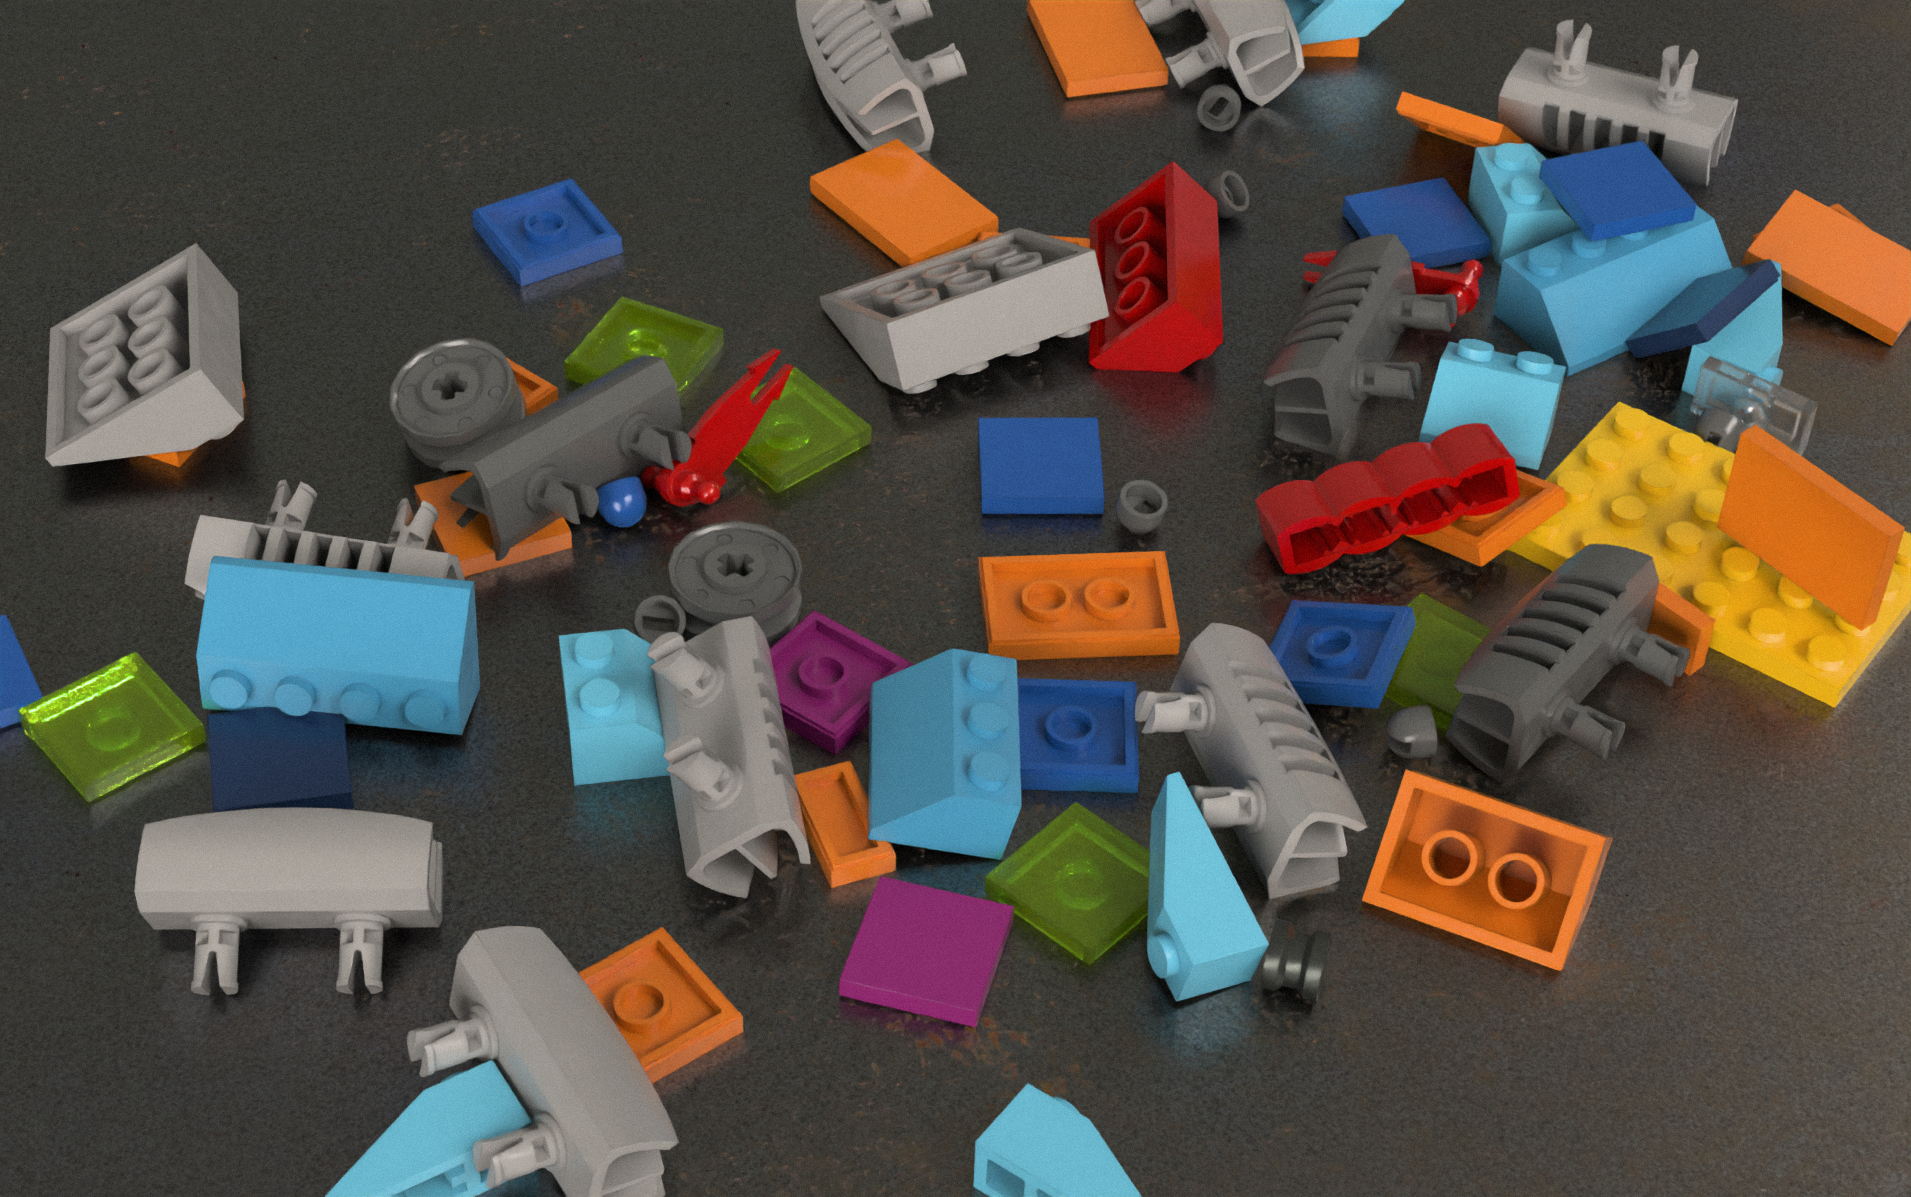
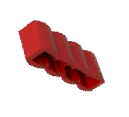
[1255,423,1521,574]

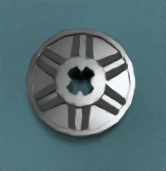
[389,338,526,471]
[668,521,803,648]

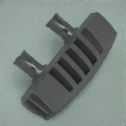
[1263,234,1457,456]
[439,356,692,561]
[1445,544,1690,784]

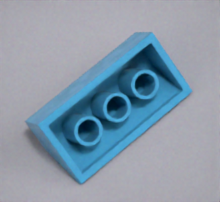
[1493,205,1733,377]
[196,556,480,735]

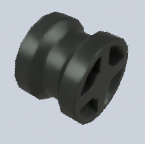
[1261,919,1333,1001]

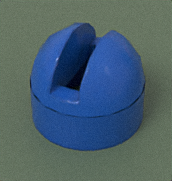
[596,476,647,527]

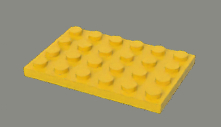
[1507,401,1911,708]

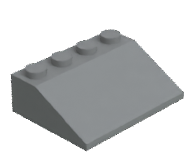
[819,227,1109,394]
[45,243,244,467]

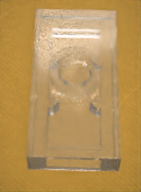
[1690,356,1818,455]

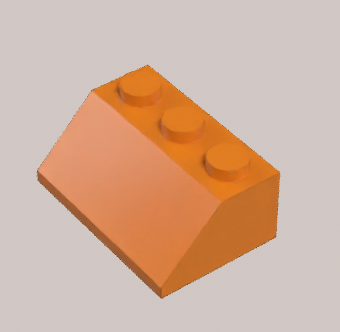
[1362,770,1613,971]

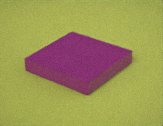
[770,610,914,755]
[839,876,1014,1027]

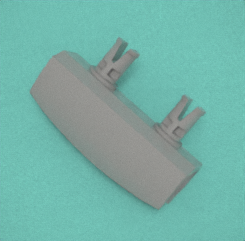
[795,0,967,153]
[1135,0,1305,107]
[1498,19,1738,187]
[184,479,465,620]
[647,616,810,898]
[1135,623,1367,899]
[134,807,443,995]
[407,926,679,1197]

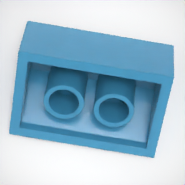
[868,648,1022,860]

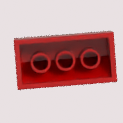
[1089,161,1223,372]

